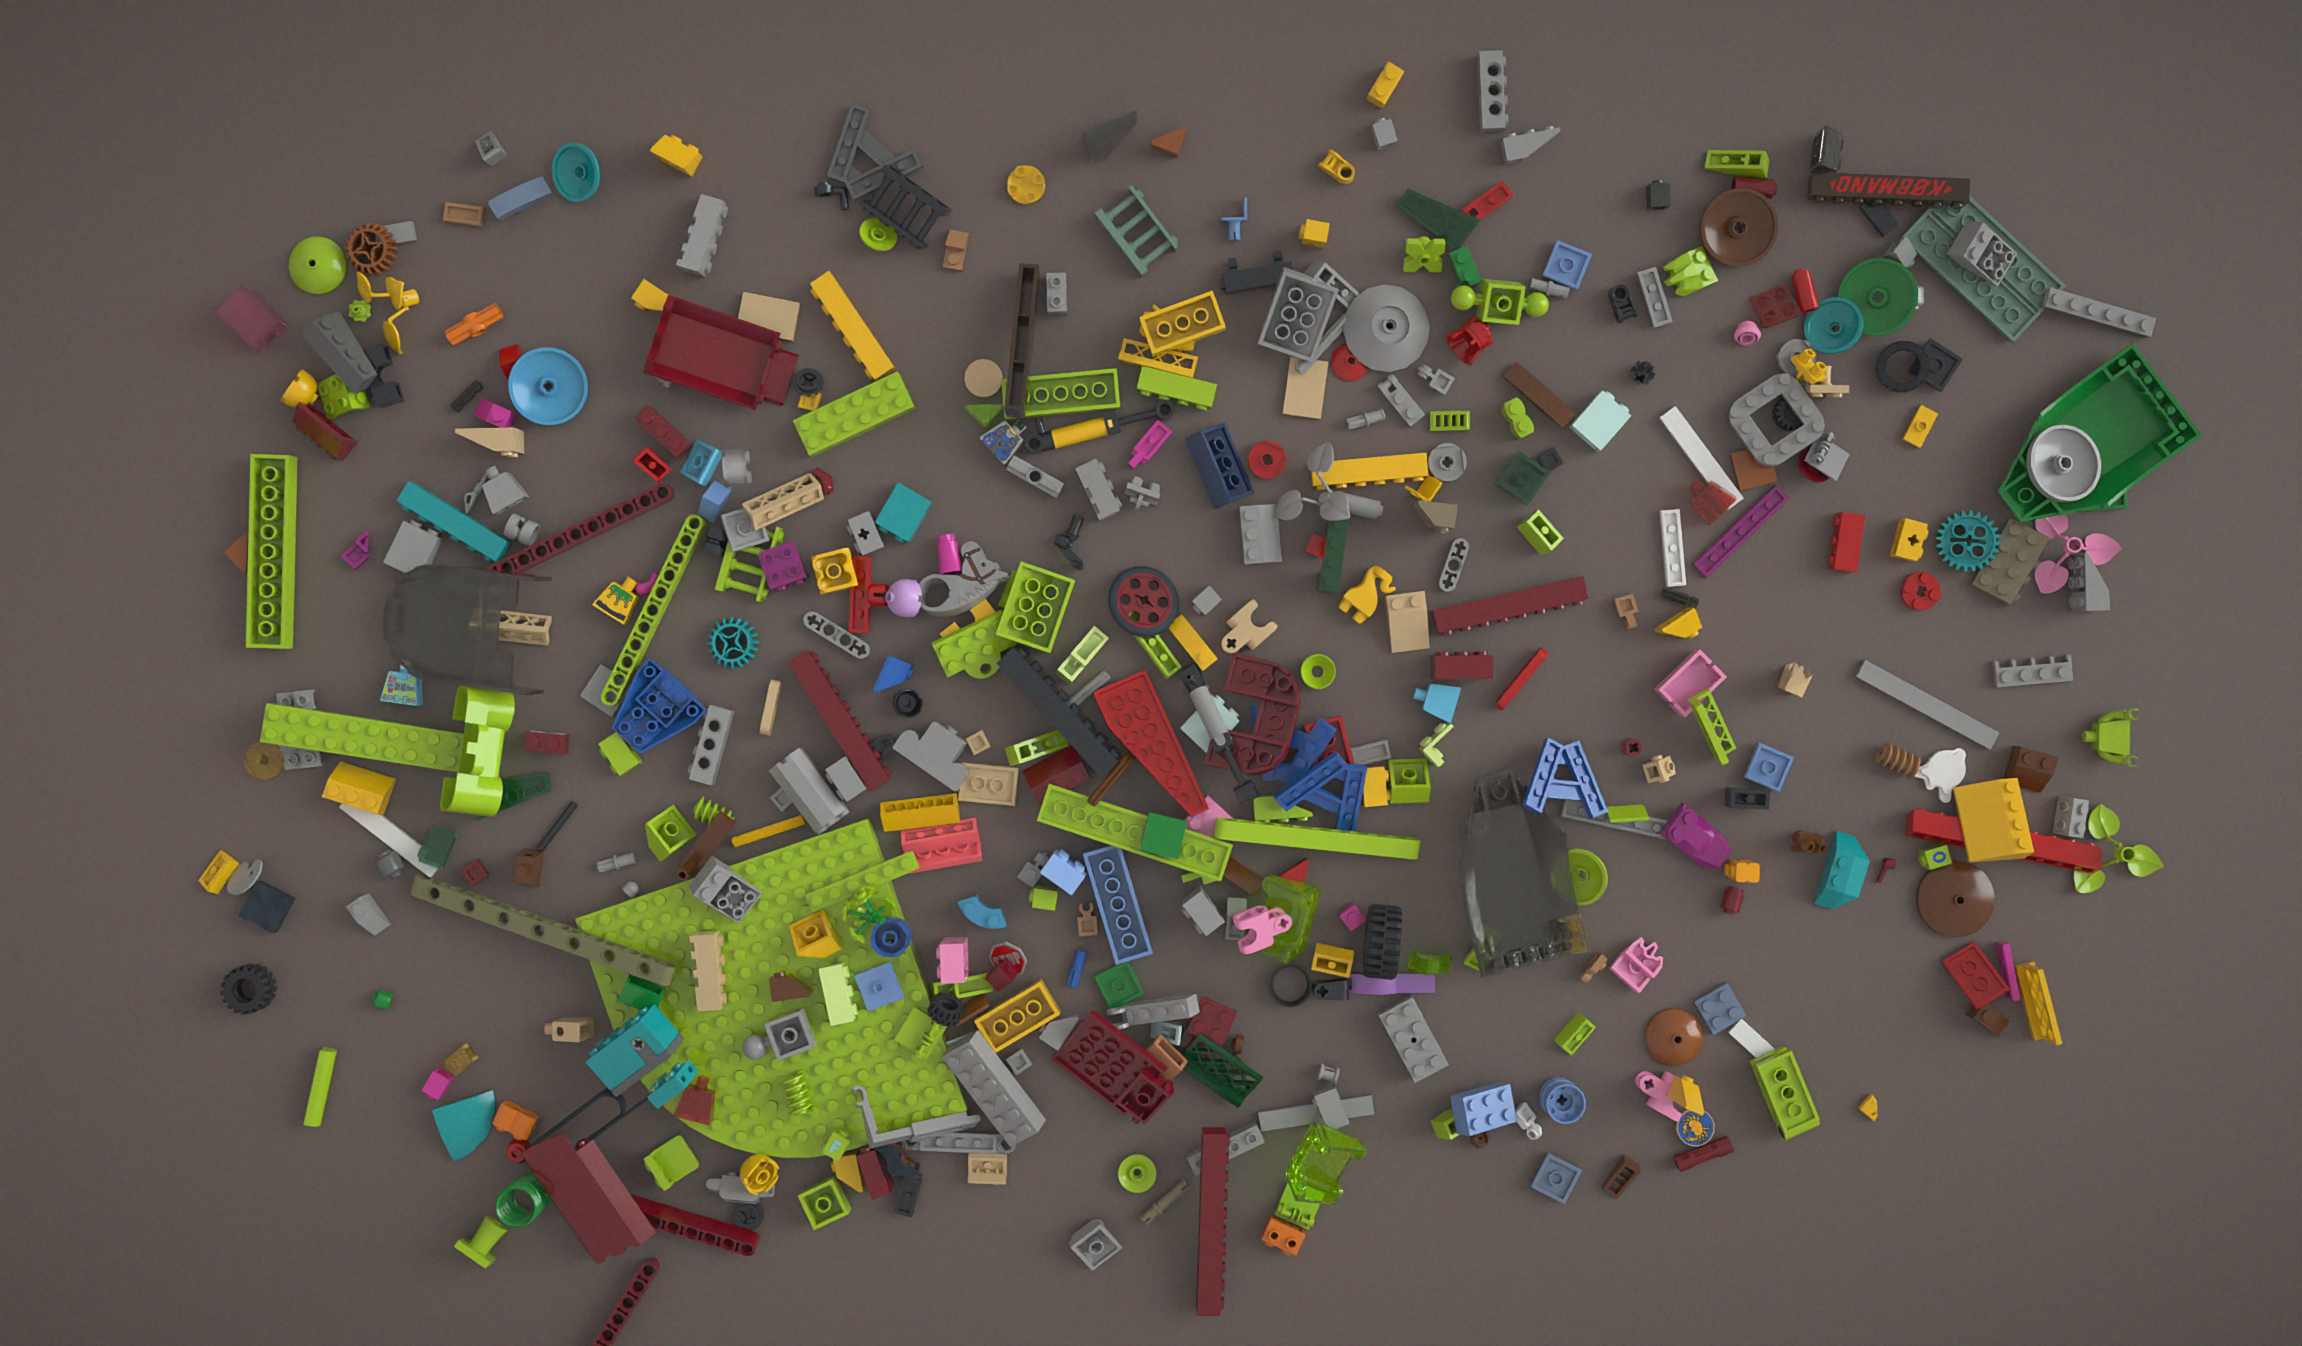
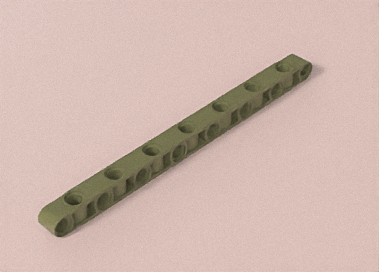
[409,874,676,986]

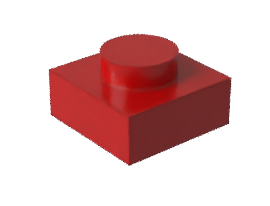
[1305,534,1326,559]

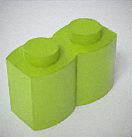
[1501,397,1534,440]

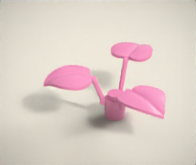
[2034,515,2122,594]

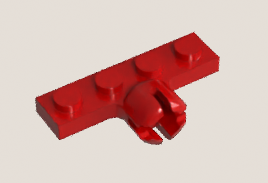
[849,556,889,633]

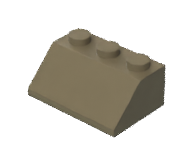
[1412,500,1458,534]

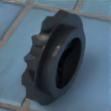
[793,368,824,397]
[733,1203,764,1230]

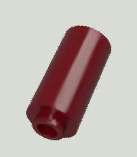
[1731,177,1777,199]

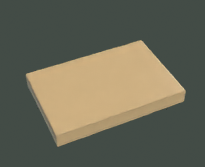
[738,292,801,341]
[1282,357,1328,419]
[958,762,1019,806]

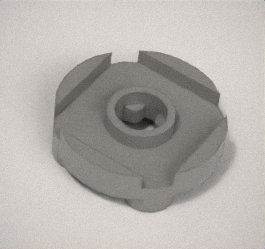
[1776,339,1817,378]
[1428,443,1467,482]

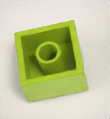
[798,1174,852,1230]

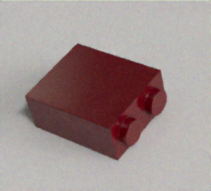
[856,1144,894,1200]

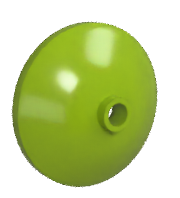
[288,237,347,295]
[1551,848,1608,905]

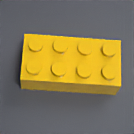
[1139,290,1226,357]
[974,979,1061,1053]

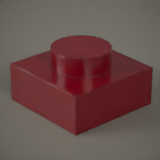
[461,859,489,886]

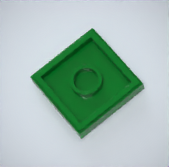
[1140,812,1187,859]
[1094,961,1145,1009]

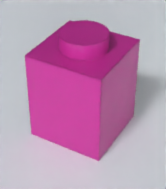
[1337,902,1366,931]
[422,1068,455,1100]

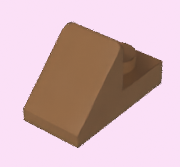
[943,230,969,271]

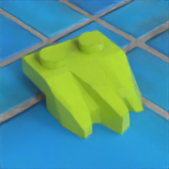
[1662,246,1718,296]

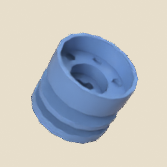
[1538,1077,1586,1124]

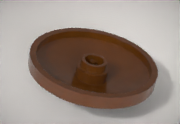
[1700,188,1778,266]
[1916,860,1995,937]

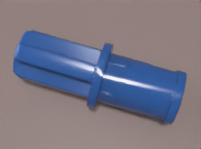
[1066,949,1088,988]

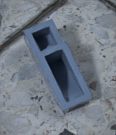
[487,176,553,221]

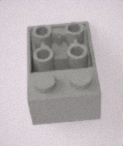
[1947,221,2017,287]
[2067,553,2110,612]
[689,856,762,923]

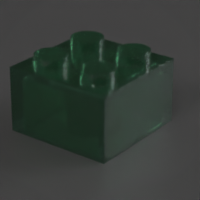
[1494,451,1551,506]

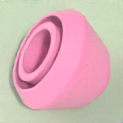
[1734,321,1761,346]

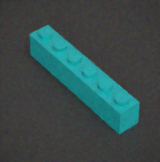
[397,481,513,563]

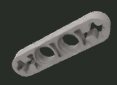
[804,611,871,659]

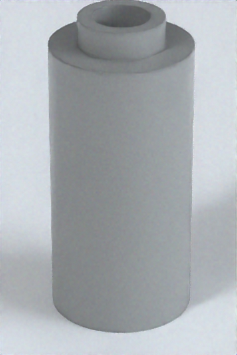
[1345,493,1383,520]

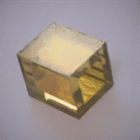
[444,1043,479,1076]

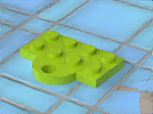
[931,610,1017,679]

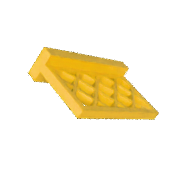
[2014,961,2062,1045]

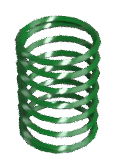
[495,1173,551,1228]

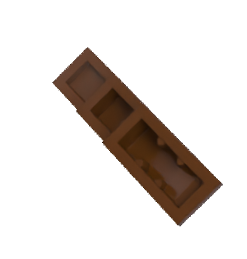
[1503,362,1576,429]

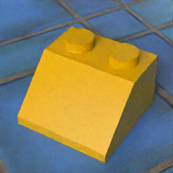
[650,135,702,177]

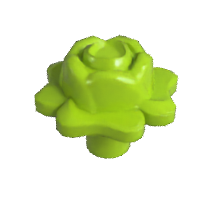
[349,300,371,322]

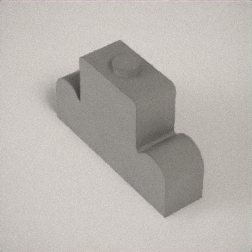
[892,722,969,791]

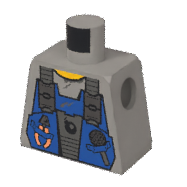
[980,419,1027,466]

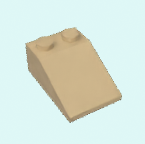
[455,427,525,458]
[1384,591,1430,653]

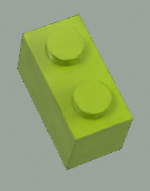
[1516,510,1564,555]
[598,732,643,776]
[1029,884,1059,911]

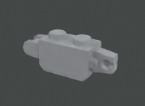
[705,1173,776,1205]

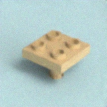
[1801,366,1849,397]

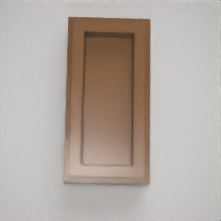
[443,202,485,227]

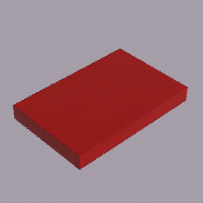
[1941,941,2010,1011]

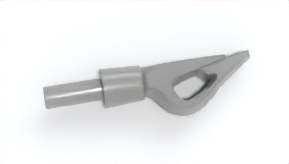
[464,472,488,515]

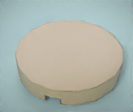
[964,359,1003,398]

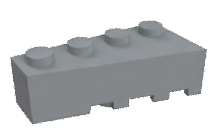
[676,194,728,278]

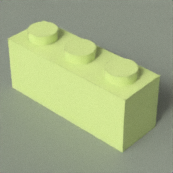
[819,962,858,1026]

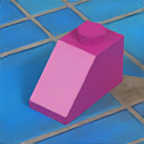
[474,398,518,428]

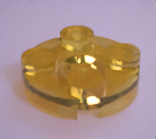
[244,742,285,779]

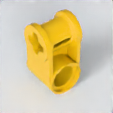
[1318,149,1355,185]

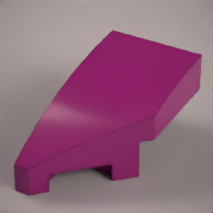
[340,530,370,570]

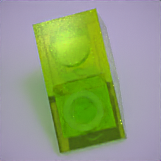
[1408,951,1452,975]

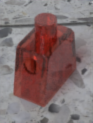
[1688,478,1737,526]
[673,1076,716,1125]

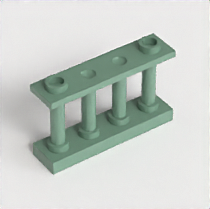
[1095,185,1179,278]

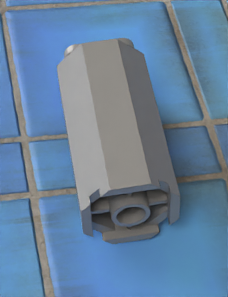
[769,747,849,835]

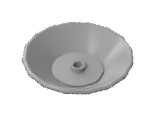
[1343,284,1430,372]

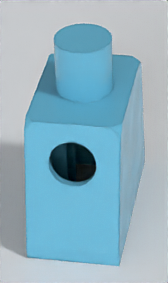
[1413,683,1461,723]

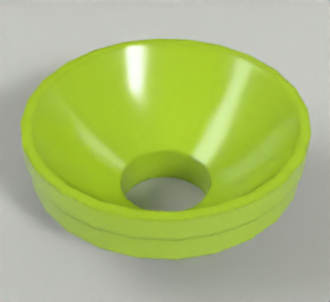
[1301,654,1336,689]

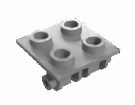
[1804,432,1850,482]

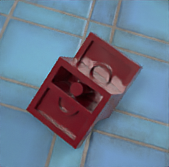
[1179,996,1237,1058]

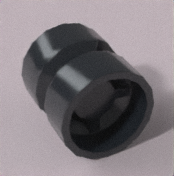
[701,526,728,558]

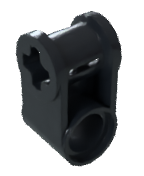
[1608,284,1638,324]
[1312,978,1349,1000]

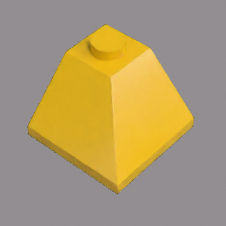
[1653,608,1702,639]
[789,909,841,958]

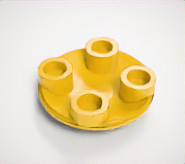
[1007,165,1045,204]

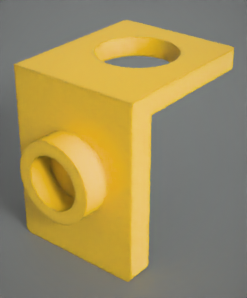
[1404,475,1443,501]

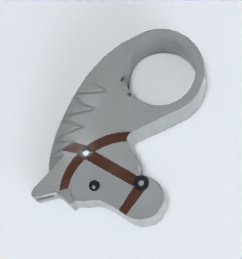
[918,541,1011,617]

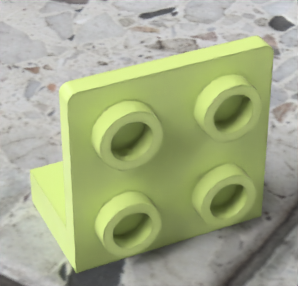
[1418,723,1454,767]

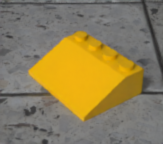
[1953,778,2034,863]

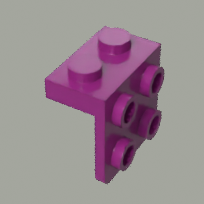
[758,541,810,592]

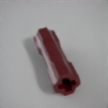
[1673,1136,1734,1173]

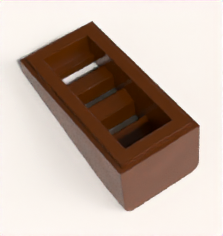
[1602,1155,1641,1199]

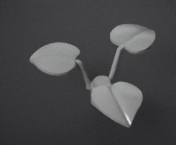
[1275,442,1350,521]

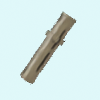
[1140,1178,1191,1226]

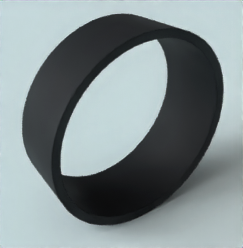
[1270,965,1312,1007]

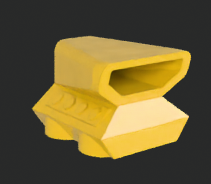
[811,548,858,595]

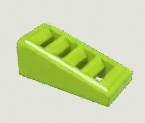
[1430,411,1470,431]

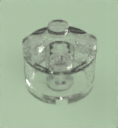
[721,448,753,489]

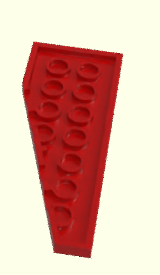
[1093,670,1209,817]

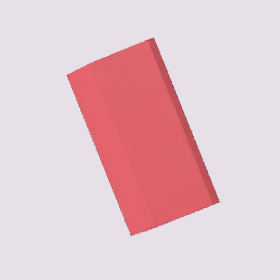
[901,817,983,874]

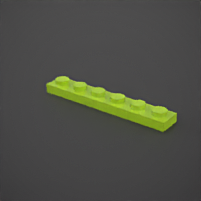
[805,850,920,913]

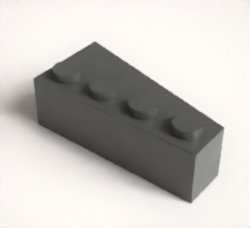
[302,311,377,394]

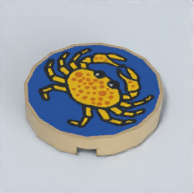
[1675,1109,1715,1146]

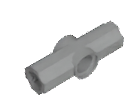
[1006,455,1064,498]

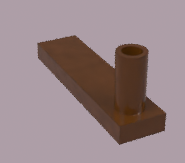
[677,810,736,881]

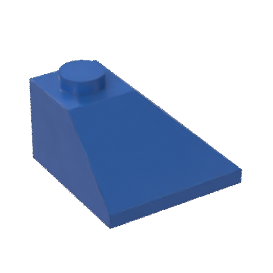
[872,655,914,692]

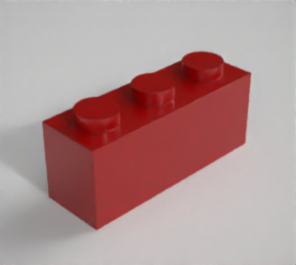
[1827,512,1865,573]

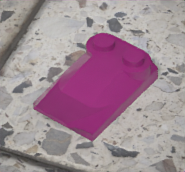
[1659,803,1732,869]

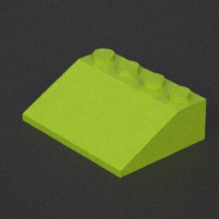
[995,561,1075,653]

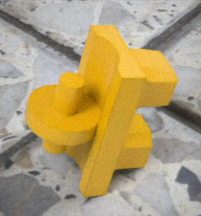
[1790,349,1827,385]

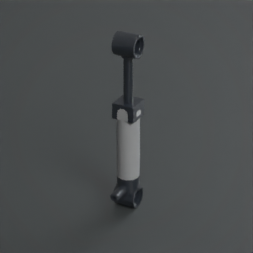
[1177,661,1260,805]

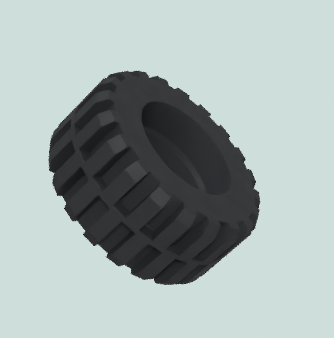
[1363,904,1402,980]

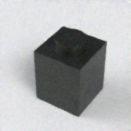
[1646,180,1671,210]

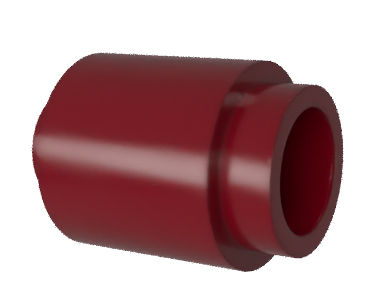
[1720,886,1744,915]

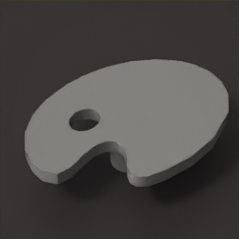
[227,859,263,895]

